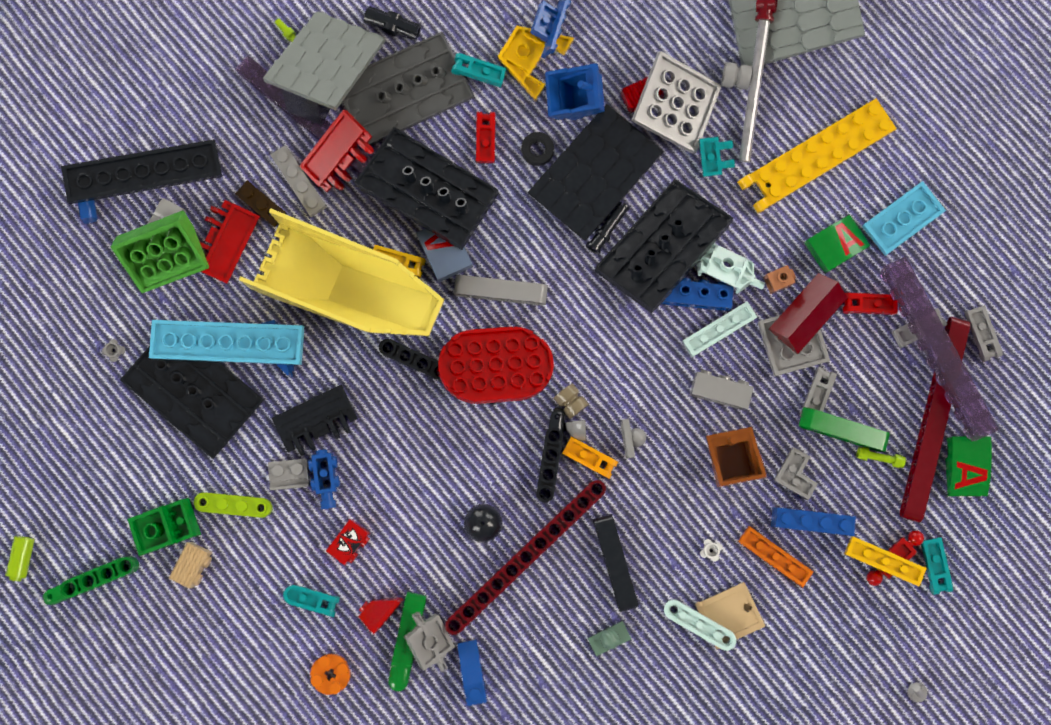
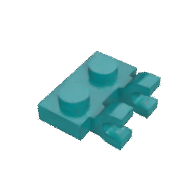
[699,137,735,177]

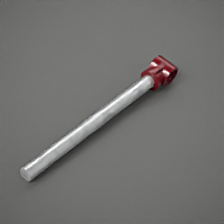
[739,0,778,163]

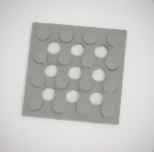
[631,51,722,154]

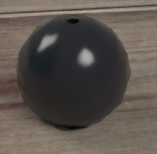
[464,504,502,543]

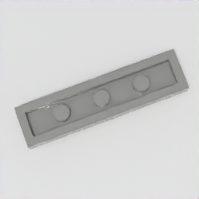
[270,145,327,217]

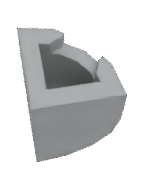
[565,420,586,441]

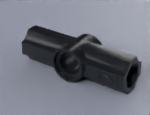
[364,6,421,41]

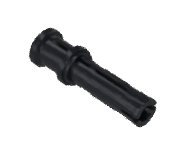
[585,202,629,255]

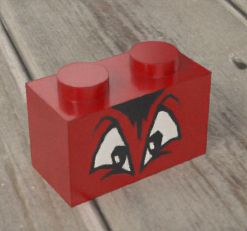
[326,519,371,565]

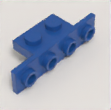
[530,0,571,58]

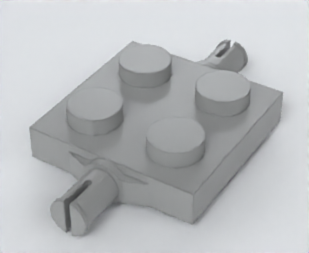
[404,612,455,672]

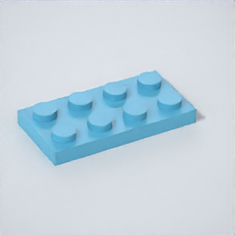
[862,181,946,256]

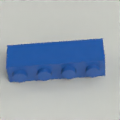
[771,507,856,536]

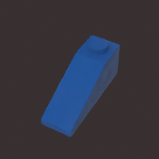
[457,639,487,706]

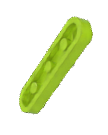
[194,492,273,518]

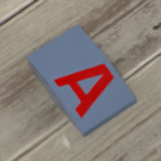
[416,229,473,283]

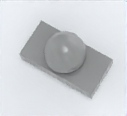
[620,419,646,459]

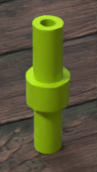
[274,18,296,42]

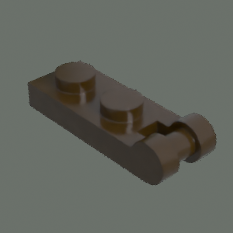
[235,180,287,228]

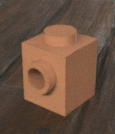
[763,265,796,294]

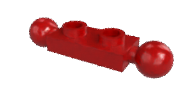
[866,530,924,586]

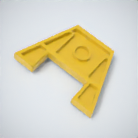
[498,26,574,101]

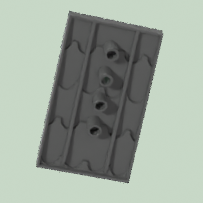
[342,32,475,146]

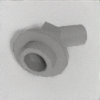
[907,682,928,703]

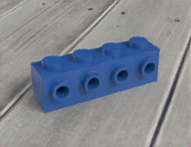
[661,278,734,312]

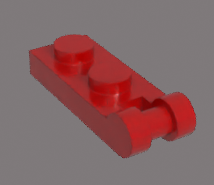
[476,112,496,163]
[843,293,898,315]

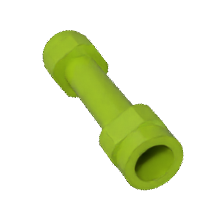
[856,447,906,468]

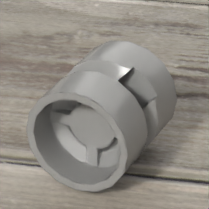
[721,62,752,90]

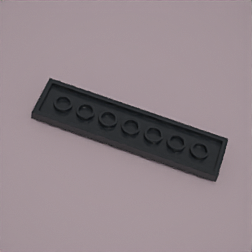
[61,139,223,204]

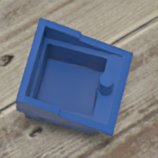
[545,63,605,120]

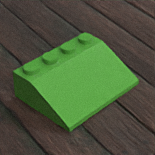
[111,210,209,293]

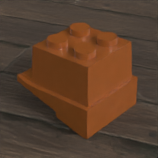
[706,427,767,487]

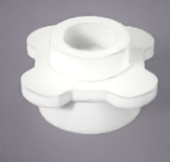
[700,539,722,562]

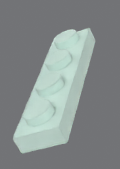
[682,302,757,357]

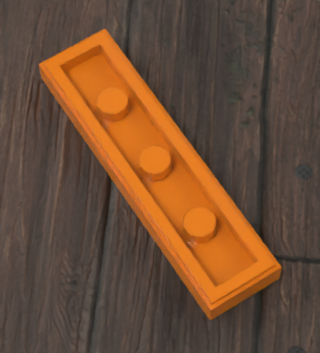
[737,526,814,588]

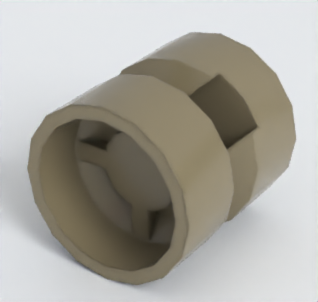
[553,383,589,420]

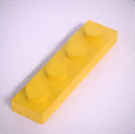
[844,536,927,587]

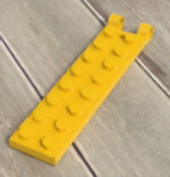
[737,98,897,214]

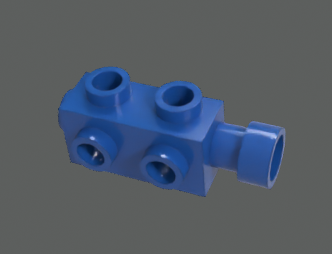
[308,449,340,510]

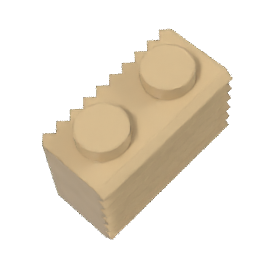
[169,542,212,589]

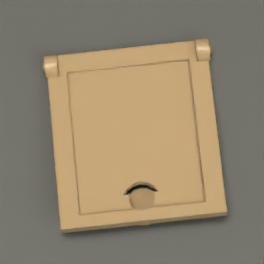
[695,582,766,649]

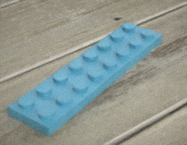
[149,320,304,365]

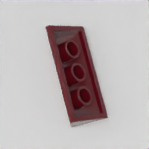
[768,273,847,354]

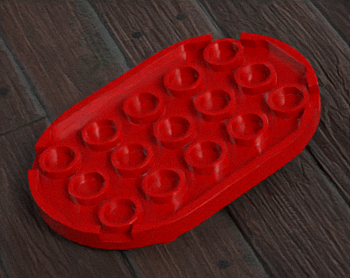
[438,327,554,404]

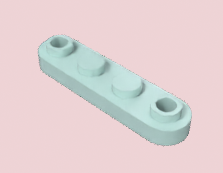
[664,599,736,651]

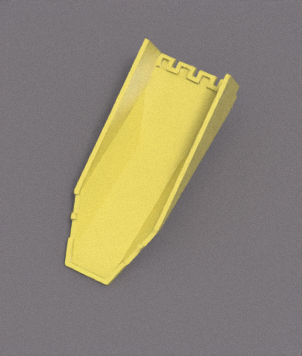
[239,208,444,336]

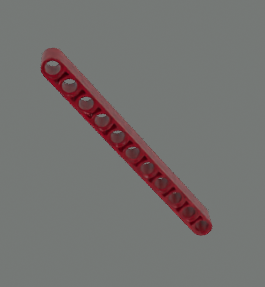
[899,316,971,523]
[445,480,606,635]

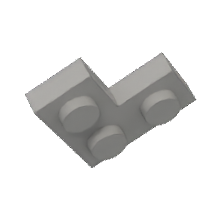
[773,447,818,500]

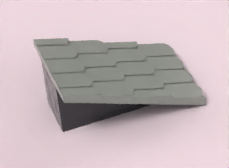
[729,0,865,65]
[263,11,385,126]

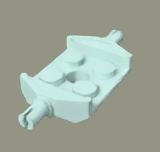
[696,244,765,294]

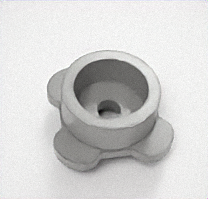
[102,339,125,362]

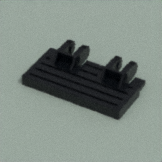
[272,384,358,456]

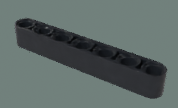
[379,339,499,406]

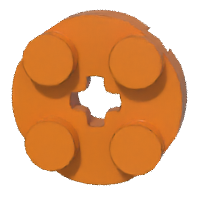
[310,653,351,695]

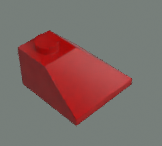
[358,597,404,634]

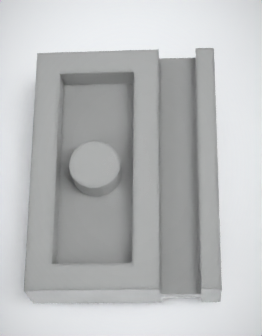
[268,459,310,490]

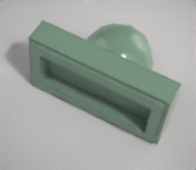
[588,621,631,657]

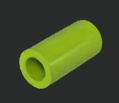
[6,536,35,582]

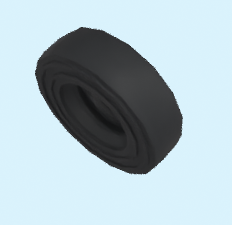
[521,132,555,166]

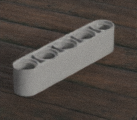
[453,275,548,305]

